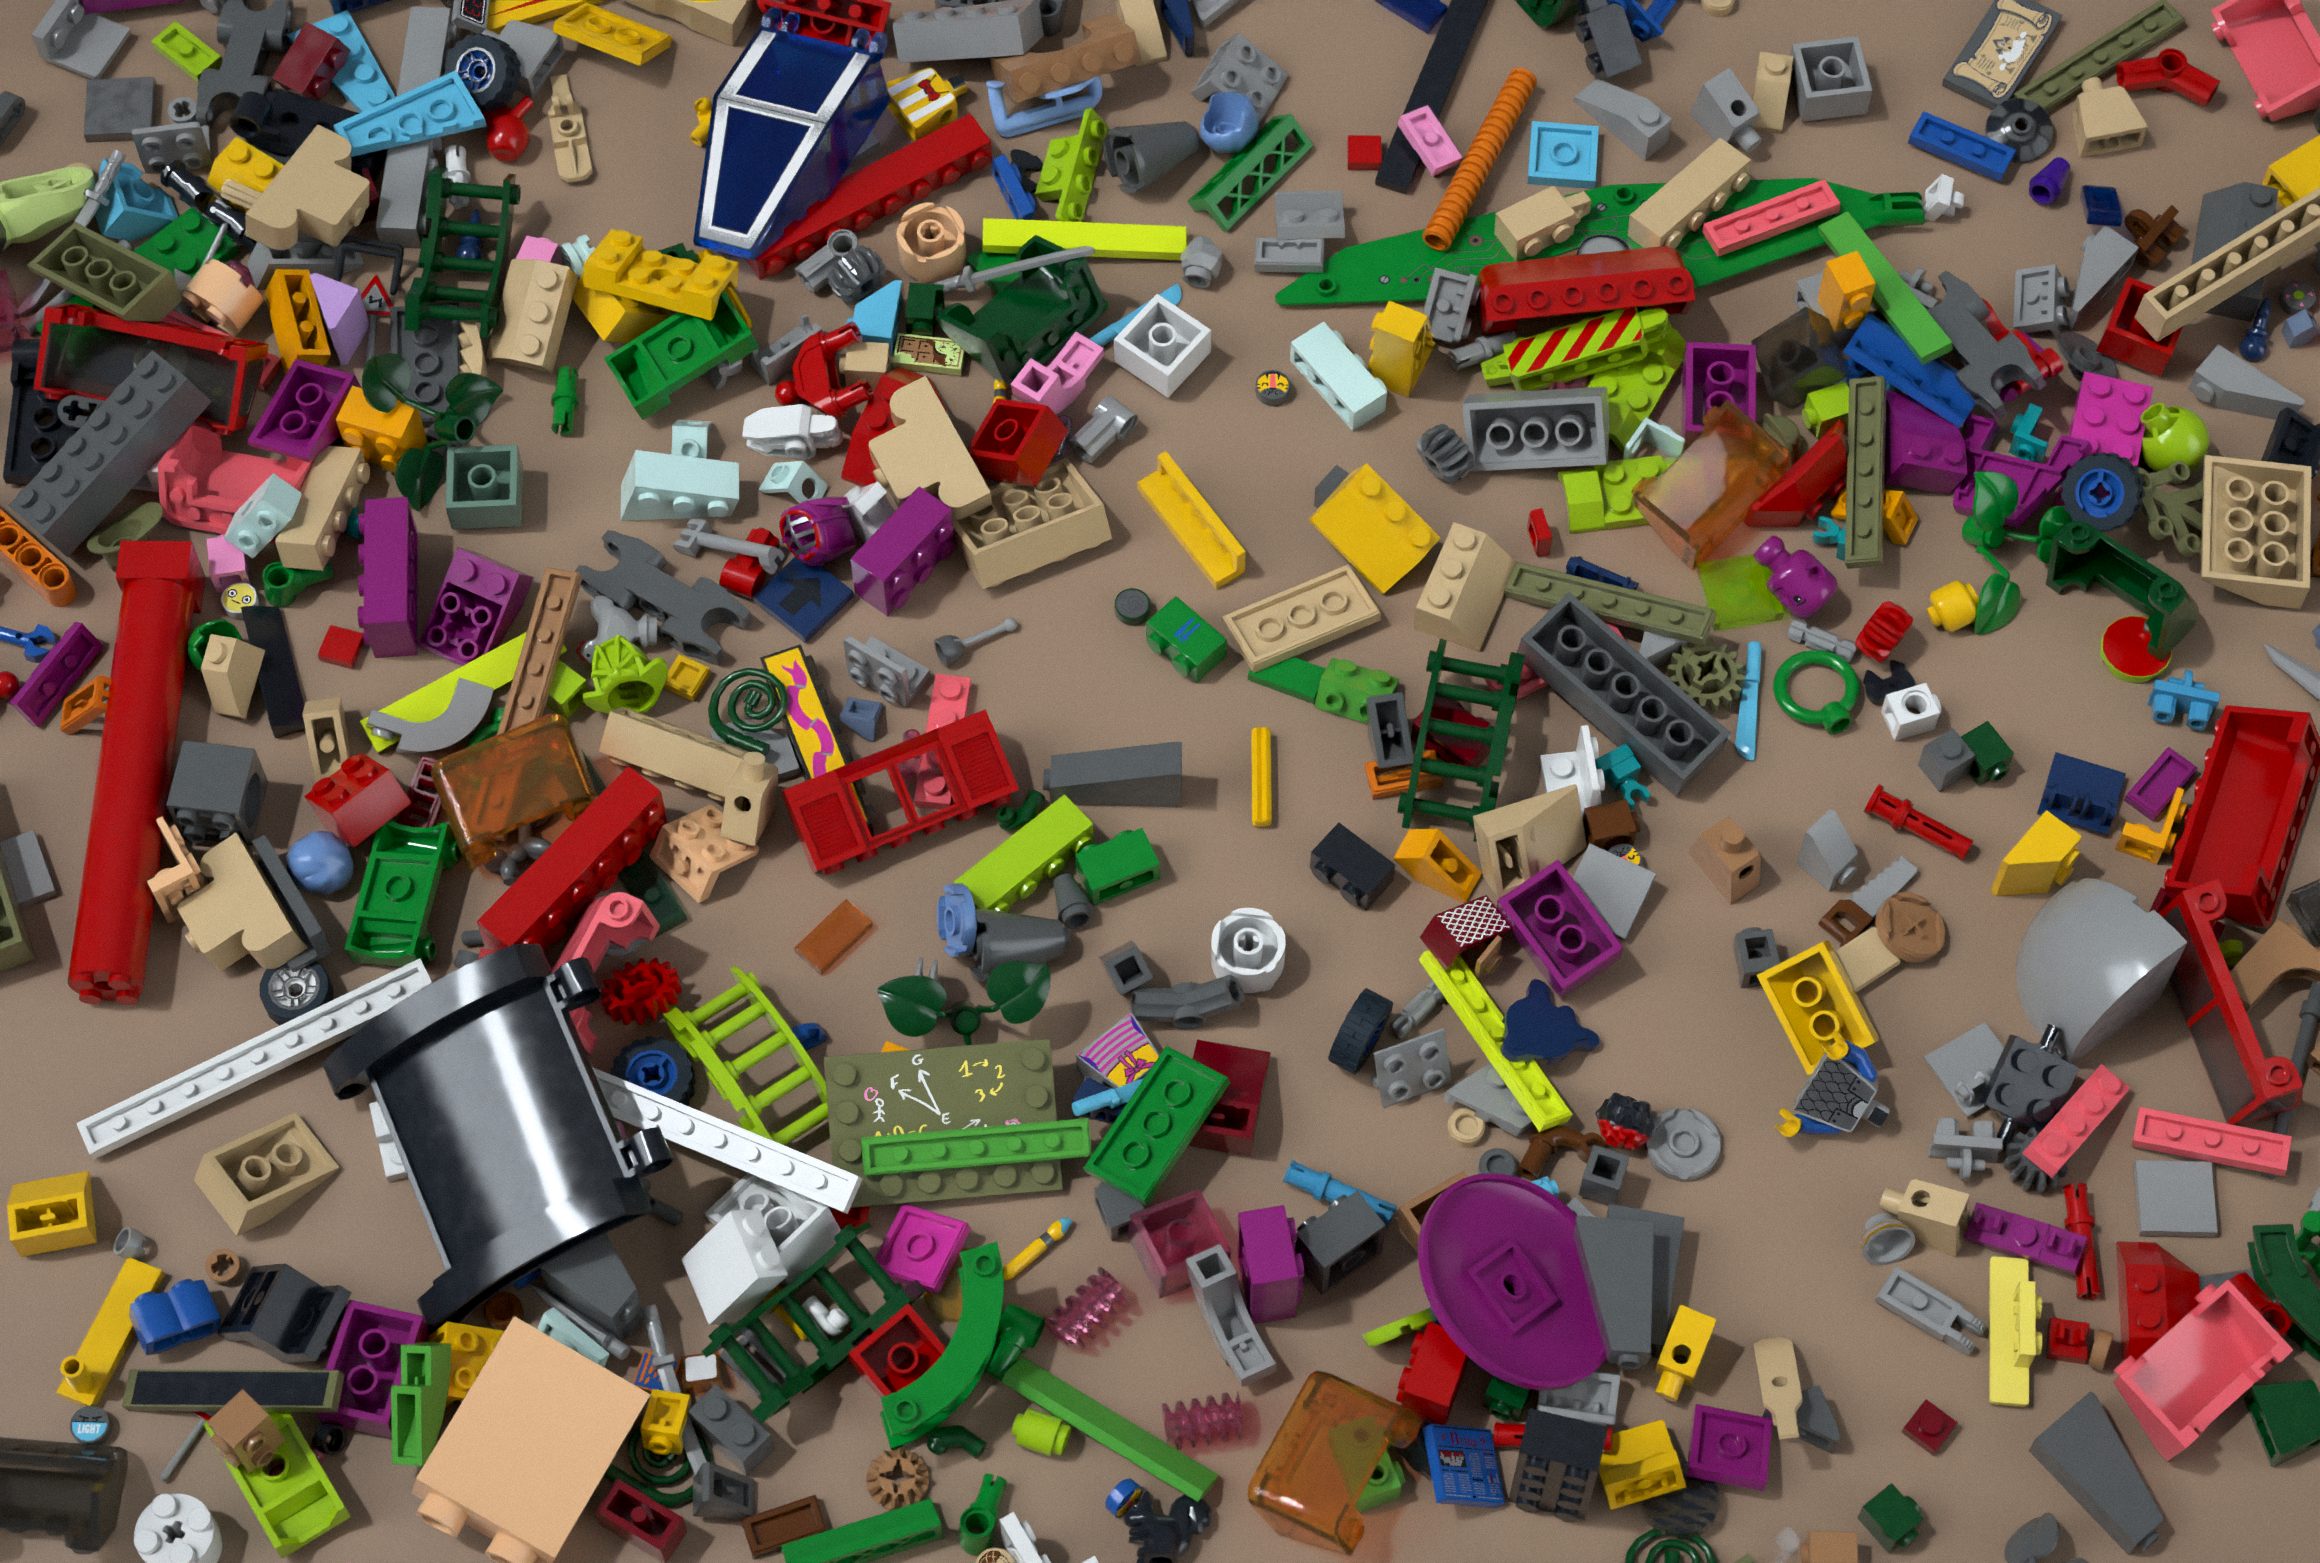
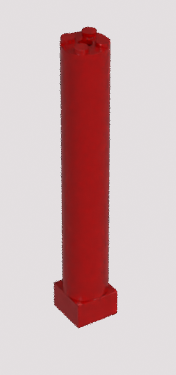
[67,541,206,1005]

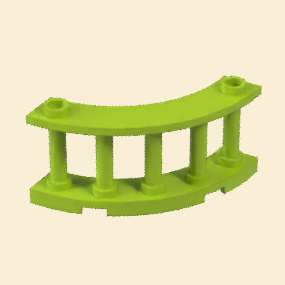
[661,966,828,1146]

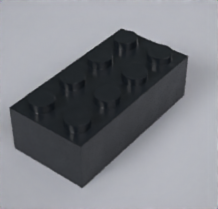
[1508,1408,1608,1522]

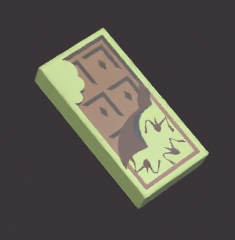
[893,333,965,376]

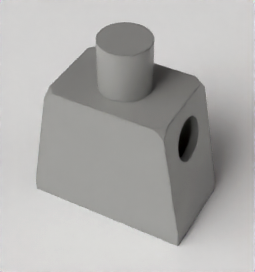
[482,20,565,98]
[1690,68,1763,153]

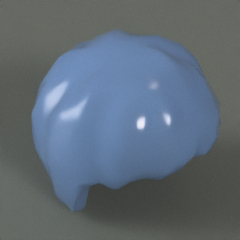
[1199,91,1259,154]
[286,831,354,895]

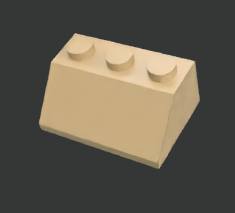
[486,259,578,374]
[1414,522,1516,652]

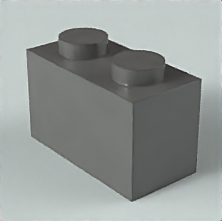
[688,1384,774,1476]

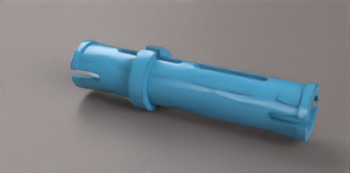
[1283,1160,1397,1228]

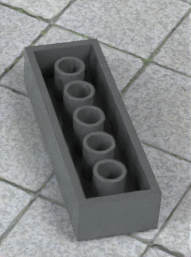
[8,350,212,557]
[1516,592,1731,796]

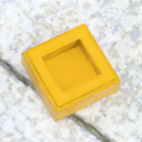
[663,654,711,702]

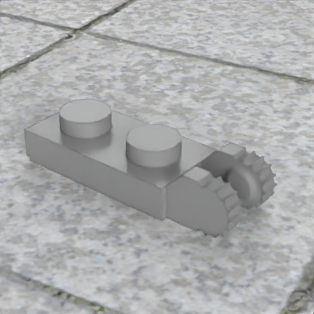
[1875,1266,1986,1355]

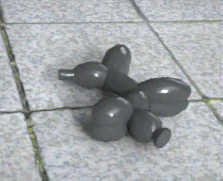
[481,798,555,886]

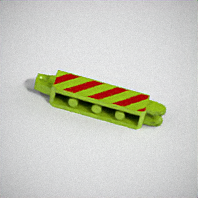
[1481,307,1672,392]

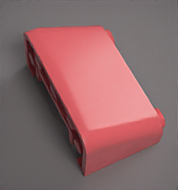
[2210,0,2320,122]
[157,422,317,544]
[551,892,660,1055]
[2113,1279,2293,1461]

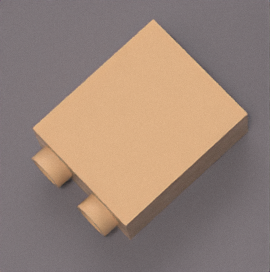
[411,1316,651,1563]

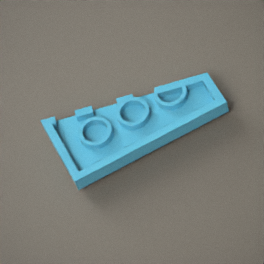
[287,10,395,113]
[334,70,487,157]

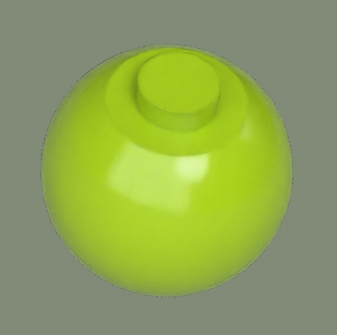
[2140,403,2210,476]

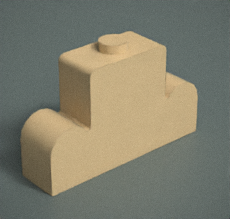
[245,125,369,250]
[869,376,992,519]
[177,833,308,971]

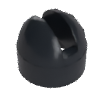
[312,1423,347,1456]

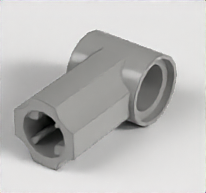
[795,229,859,293]
[1069,395,1138,463]

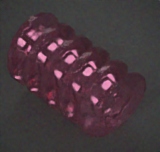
[1044,1267,1129,1350]
[1161,1391,1244,1451]

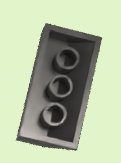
[2191,182,2279,322]

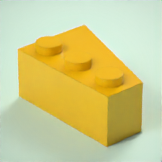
[1368,301,1436,398]

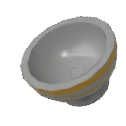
[1861,1213,1916,1265]

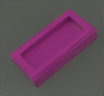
[2124,747,2198,822]

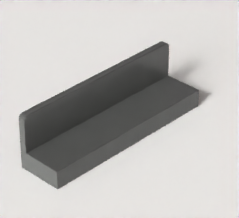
[252,834,332,972]

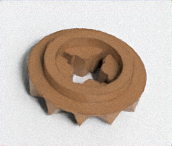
[866,1447,929,1510]

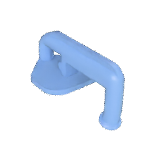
[986,76,1102,137]

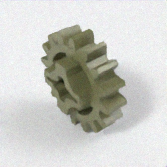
[1666,638,1745,714]

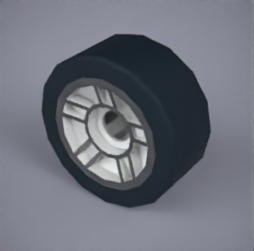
[259,961,333,1026]

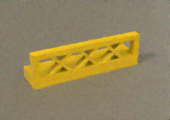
[1137,451,1246,589]

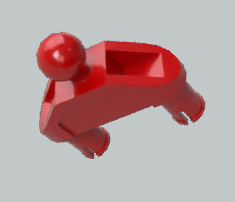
[774,321,873,420]

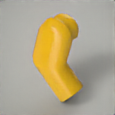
[689,97,716,147]

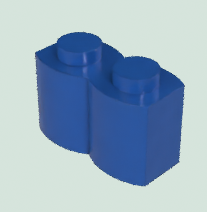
[129,1279,221,1356]

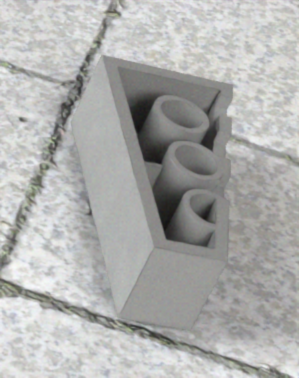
[892,0,1044,63]

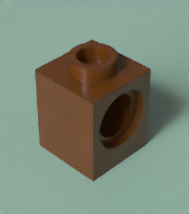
[1582,799,1640,851]

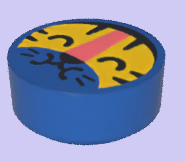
[1105,1478,1143,1518]

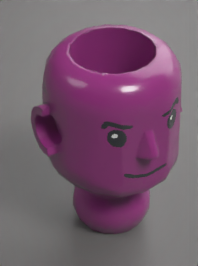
[1753,535,1838,619]

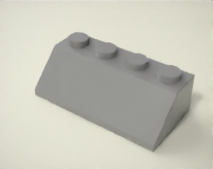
[1462,387,1610,472]

